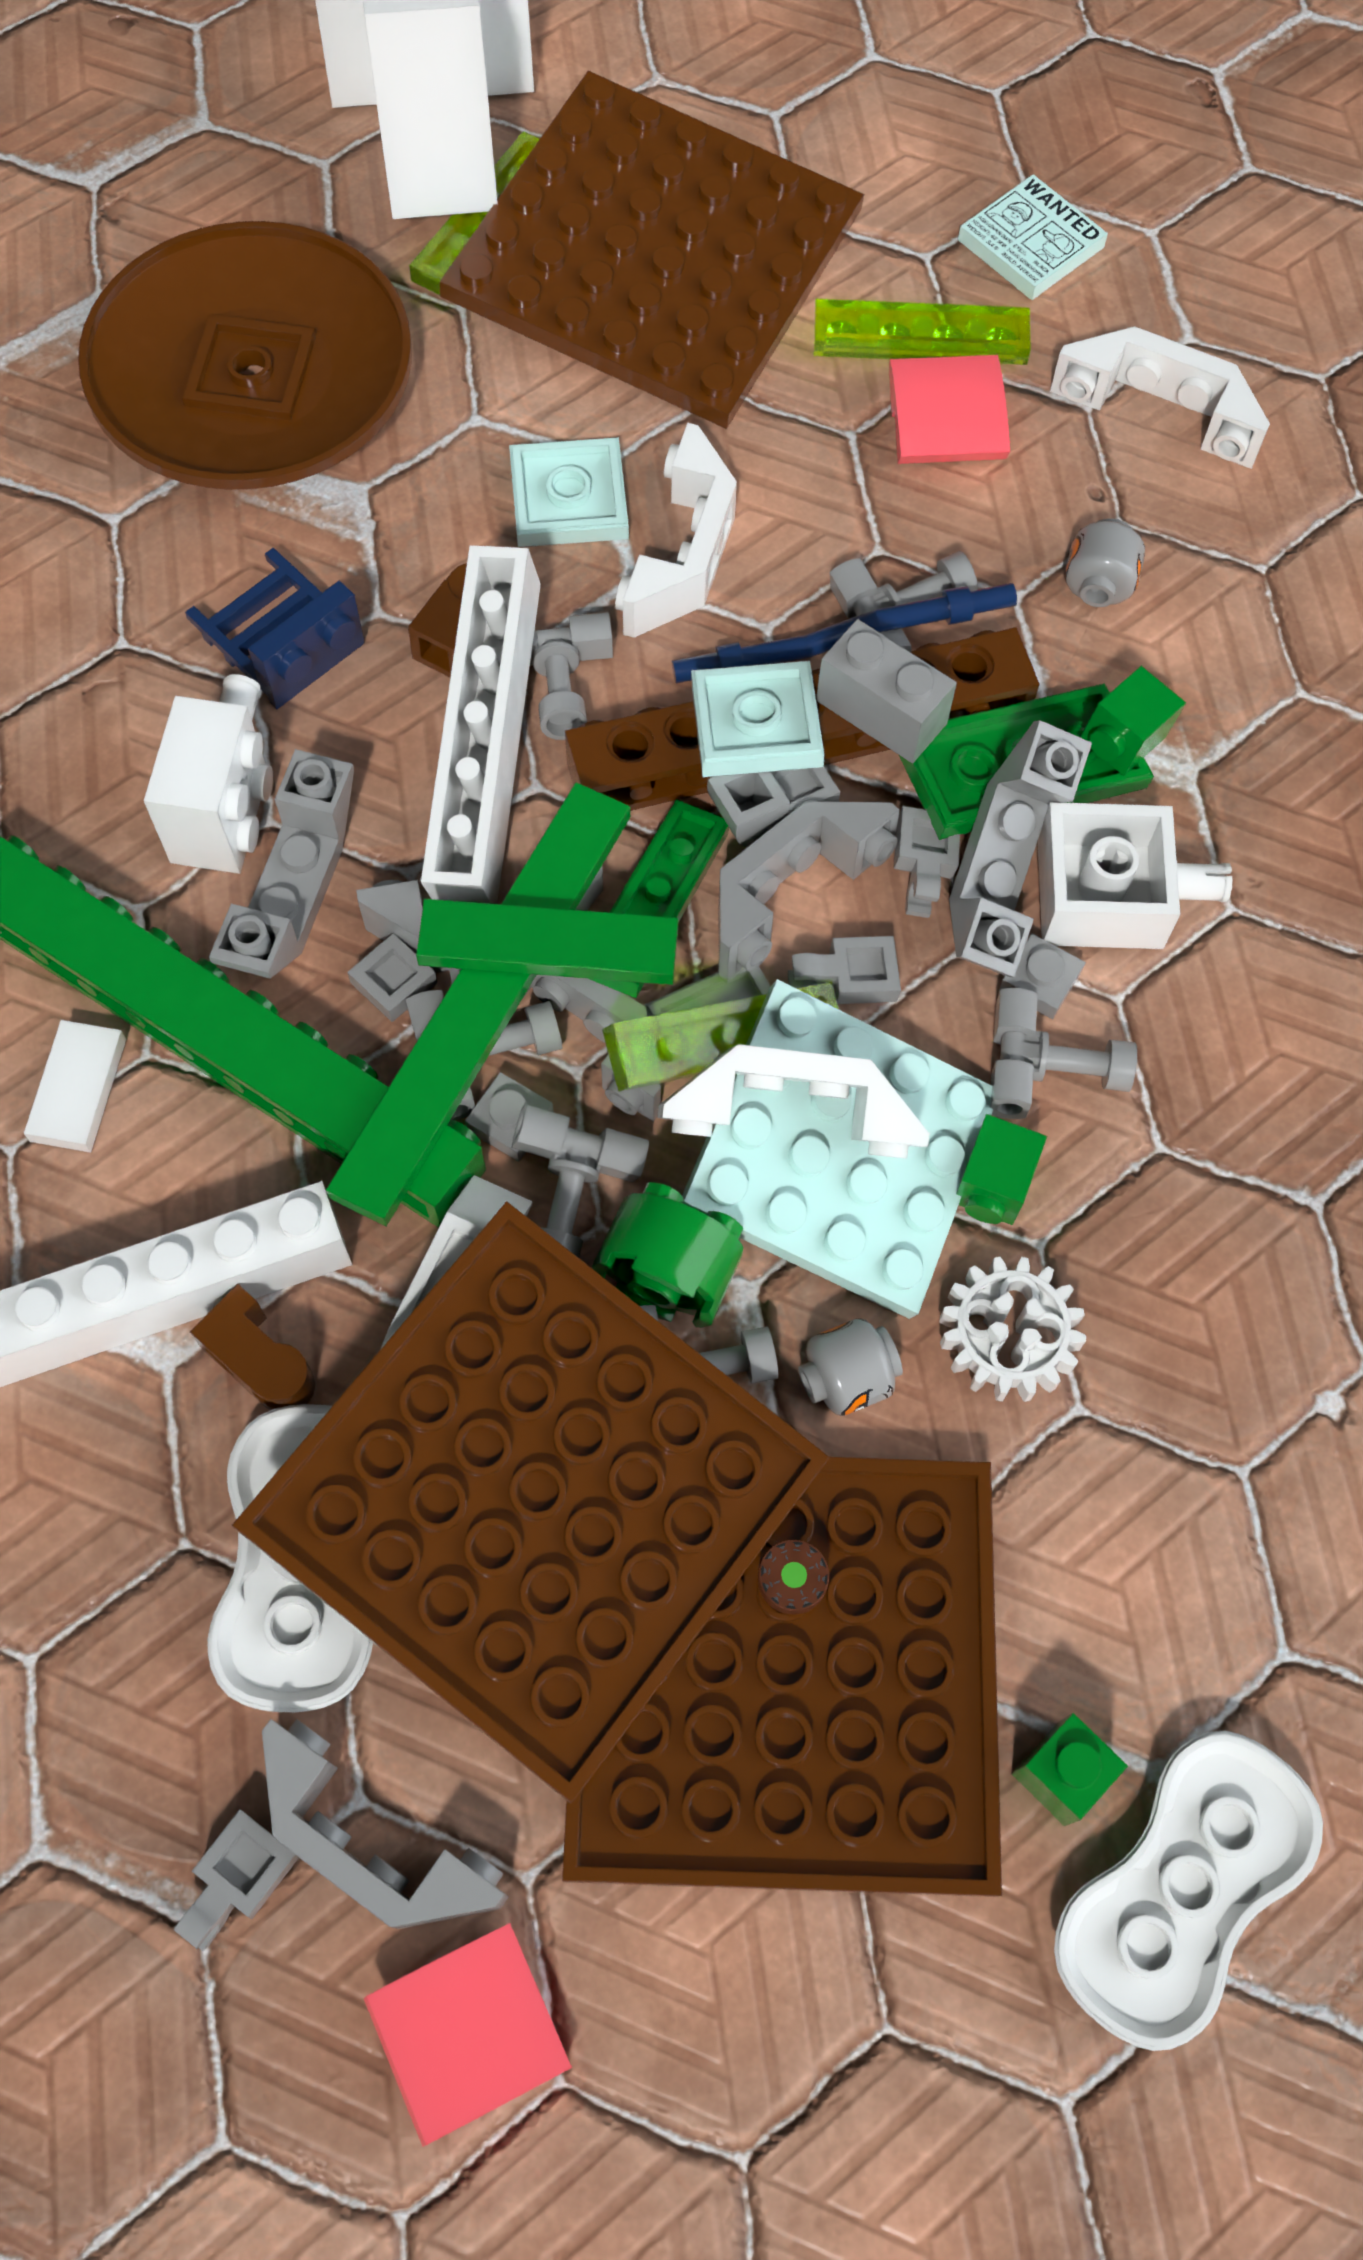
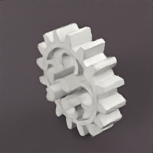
[939,1257,1086,1402]

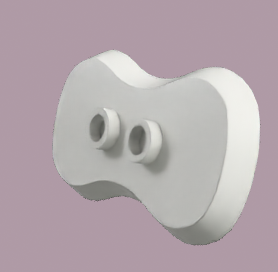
[207,1404,373,1713]
[1054,1731,1323,2051]

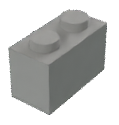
[816,619,957,764]

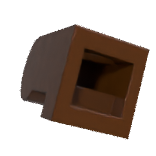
[408,563,467,677]
[190,1284,316,1410]

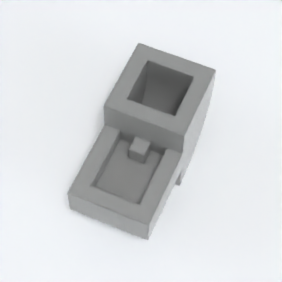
[707,767,840,847]

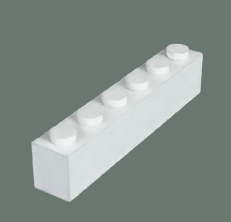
[421,546,541,904]
[0,1181,352,1387]

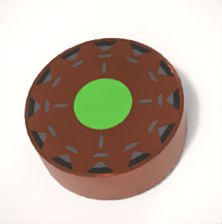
[758,1540,829,1615]

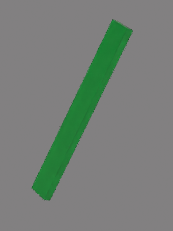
[326,782,631,1227]

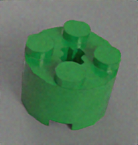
[592,1182,744,1328]

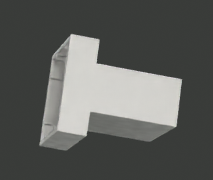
[315,0,534,219]

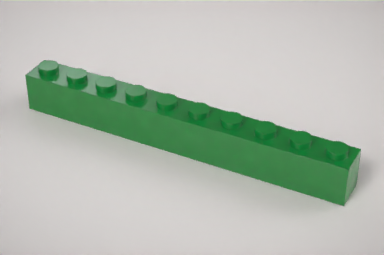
[0,835,486,1228]

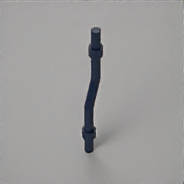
[672,583,1017,684]

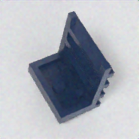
[185,548,365,710]

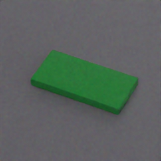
[898,683,1154,840]

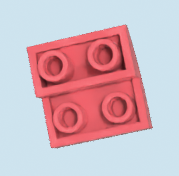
[889,355,1010,464]
[363,1923,572,2147]

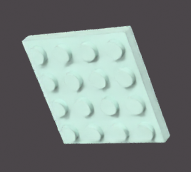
[682,979,993,1319]

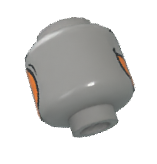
[1066,518,1145,607]
[798,1318,903,1416]

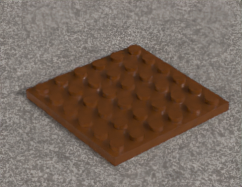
[440,71,864,429]
[232,1201,830,1804]
[562,1457,1002,1897]

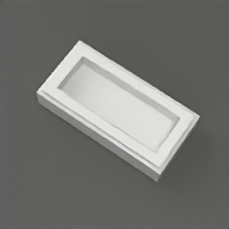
[24,1020,126,1153]

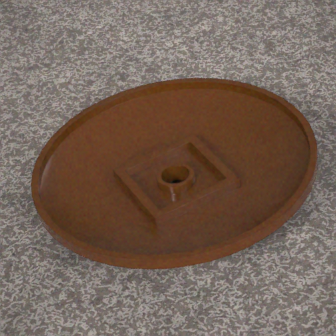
[78,221,412,490]

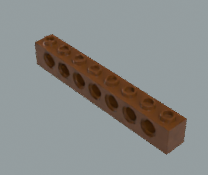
[565,627,1040,811]

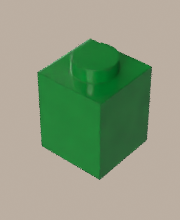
[1080,666,1186,776]
[956,1114,1047,1225]
[1012,1713,1128,1826]

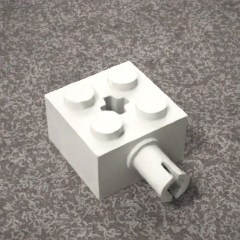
[144,674,273,874]
[1038,802,1233,949]

